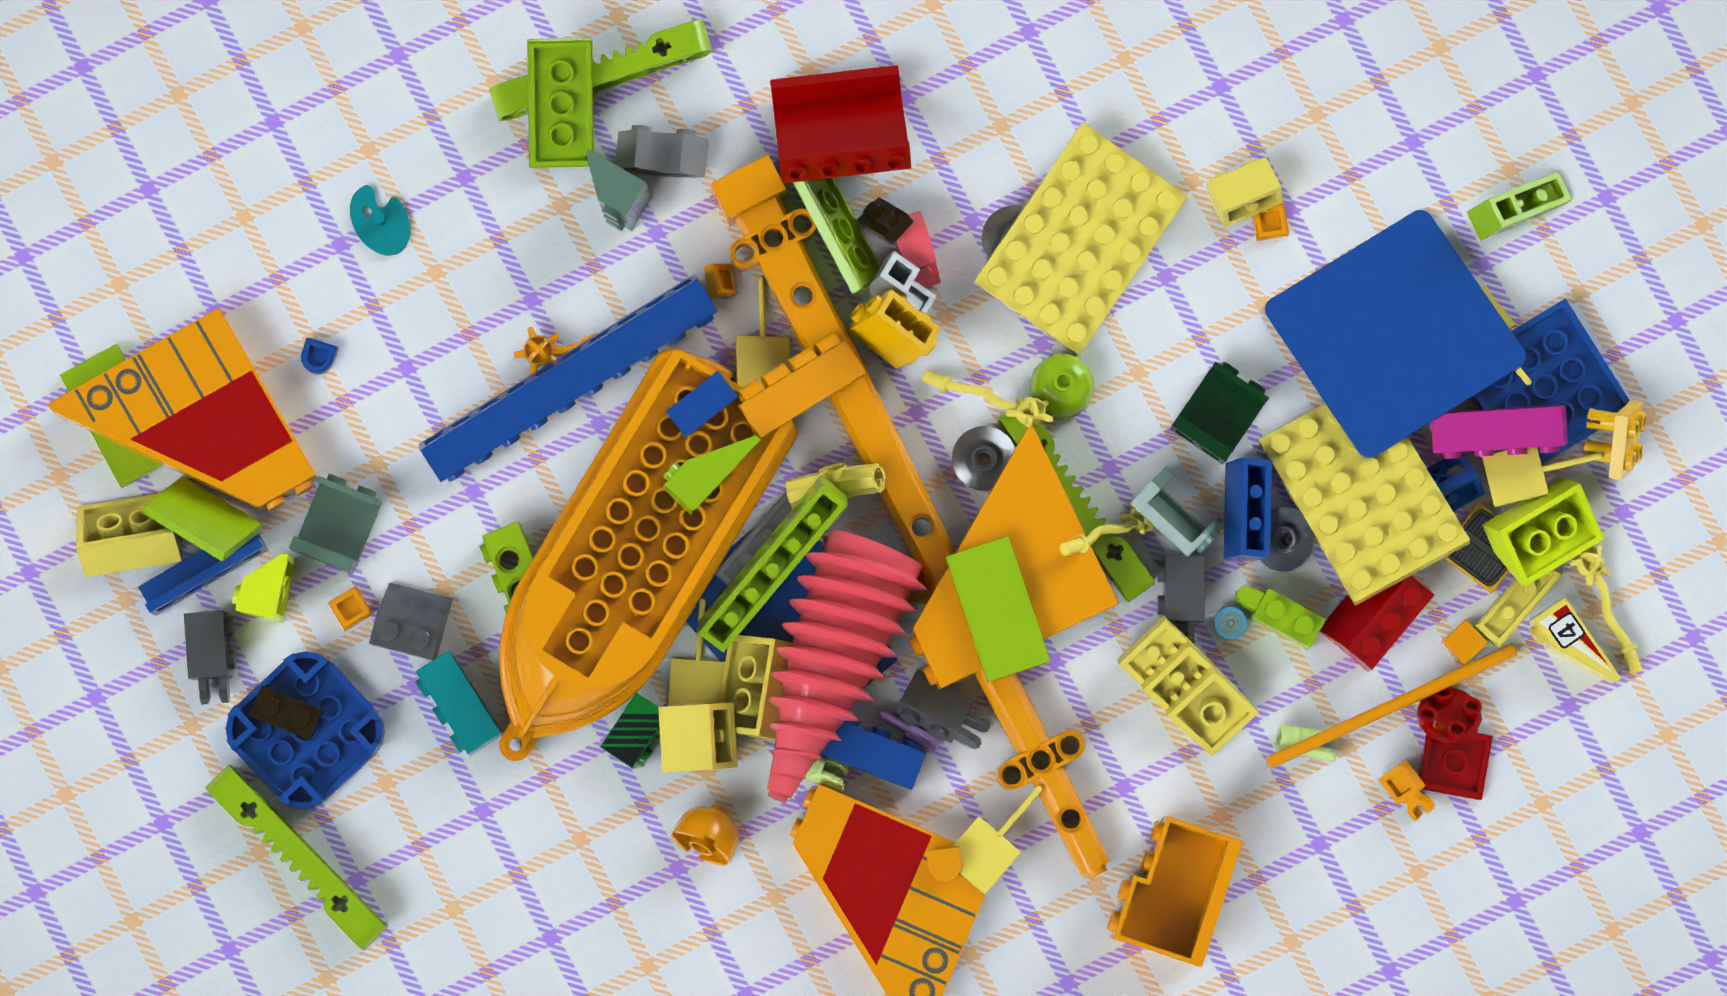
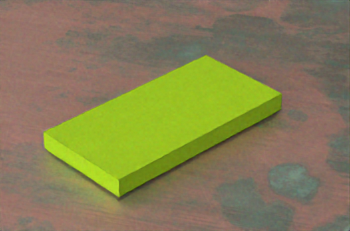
[527,38,594,168]
[793,178,881,294]
[60,344,164,488]
[945,536,1050,683]

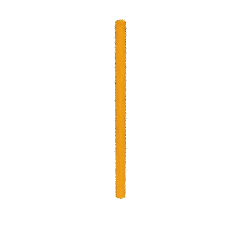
[1266,644,1517,769]

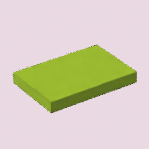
[143,476,262,562]

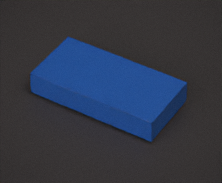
[665,371,738,438]

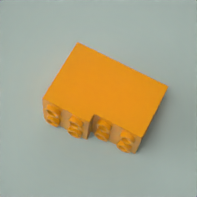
[1107,816,1243,967]

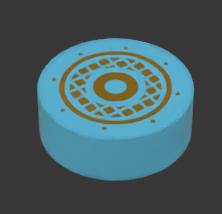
[1214,607,1247,640]

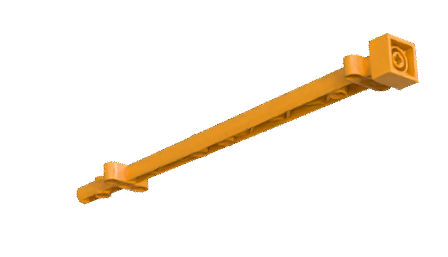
[710,155,1110,879]

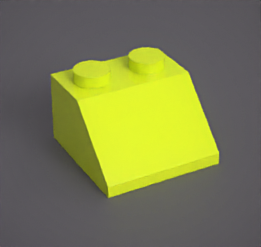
[232,553,297,623]

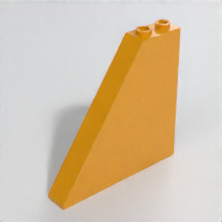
[908,426,1119,690]

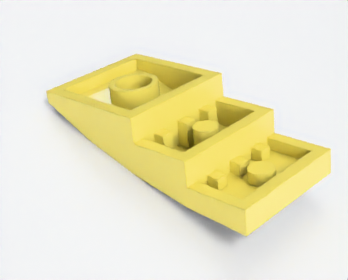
[1117,615,1259,756]

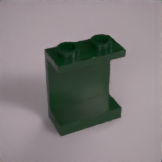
[1170,361,1269,465]

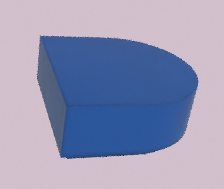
[301,337,339,374]

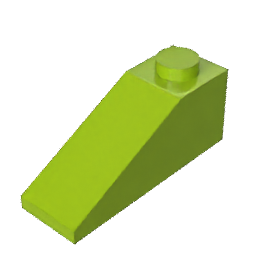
[1467,172,1572,241]
[662,435,761,515]

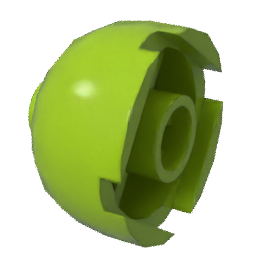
[1030,354,1094,418]

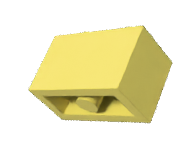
[1206,157,1283,228]

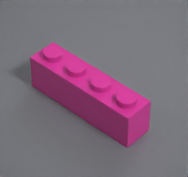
[1431,405,1568,459]

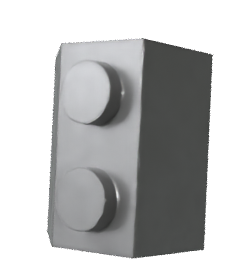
[369,583,453,661]

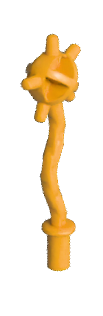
[514,327,598,374]

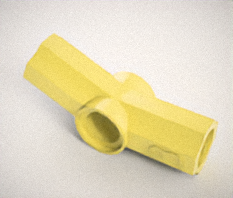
[785,463,886,509]

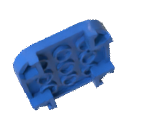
[225,651,385,809]

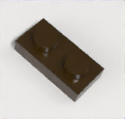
[857,197,914,245]
[249,685,324,740]

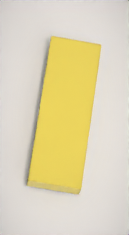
[1474,569,1563,648]

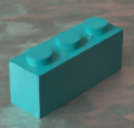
[415,650,503,755]

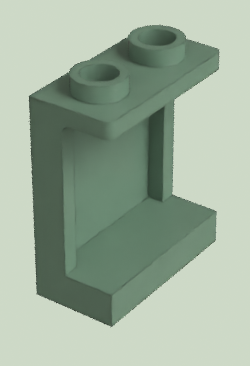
[1130,467,1222,557]

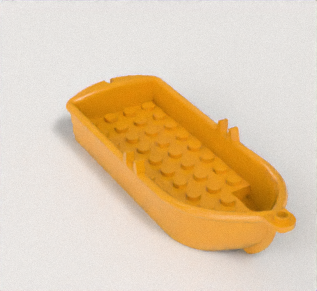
[499,348,798,761]

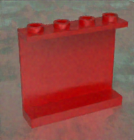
[770,65,912,184]

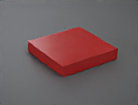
[1418,733,1493,800]

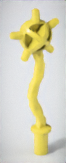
[922,370,1053,428]
[1060,502,1157,556]
[1570,544,1643,674]

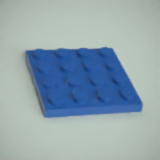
[1473,298,1630,464]

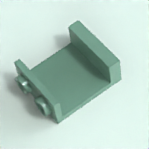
[289,474,382,574]

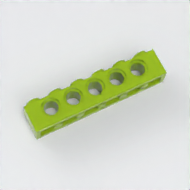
[698,475,848,653]
[479,521,534,613]

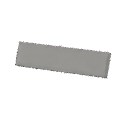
[715,476,800,586]

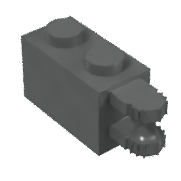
[1157,555,1205,645]
[184,610,237,705]
[894,669,990,749]

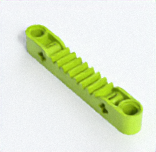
[489,20,713,121]
[997,399,1155,603]
[205,764,388,950]

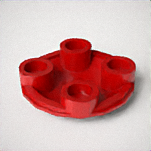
[1417,686,1482,743]

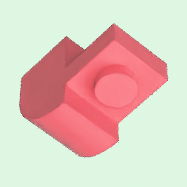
[895,211,941,288]

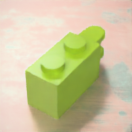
[1234,585,1326,650]

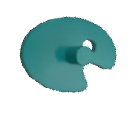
[350,185,410,256]

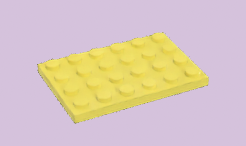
[973,122,1188,356]
[1258,404,1470,606]

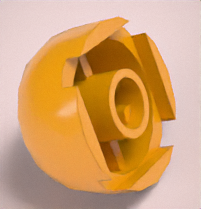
[671,804,739,866]

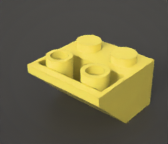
[658,702,738,773]

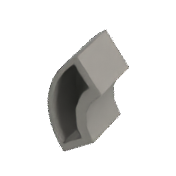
[615,125,708,178]

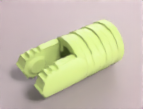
[1275,724,1337,761]
[803,754,851,792]

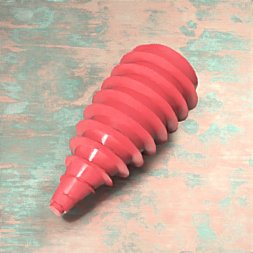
[767,530,928,803]

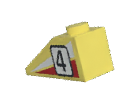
[1528,597,1621,684]

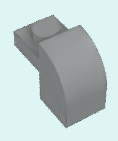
[869,251,936,314]

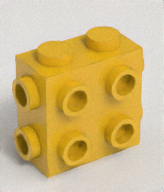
[847,289,941,369]

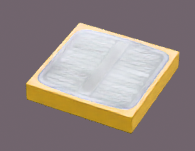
[1443,502,1509,594]

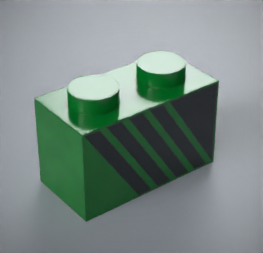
[600,693,660,769]

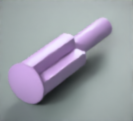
[879,709,941,753]

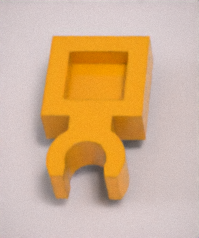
[1378,759,1435,821]

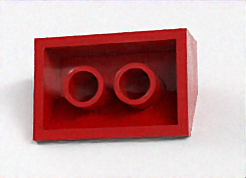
[1320,575,1435,672]

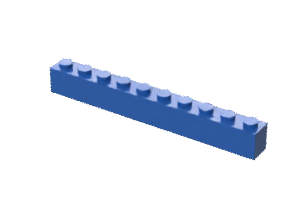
[419,274,718,482]

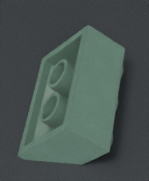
[586,149,651,231]

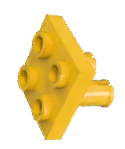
[1583,400,1647,480]

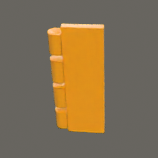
[737,333,866,439]

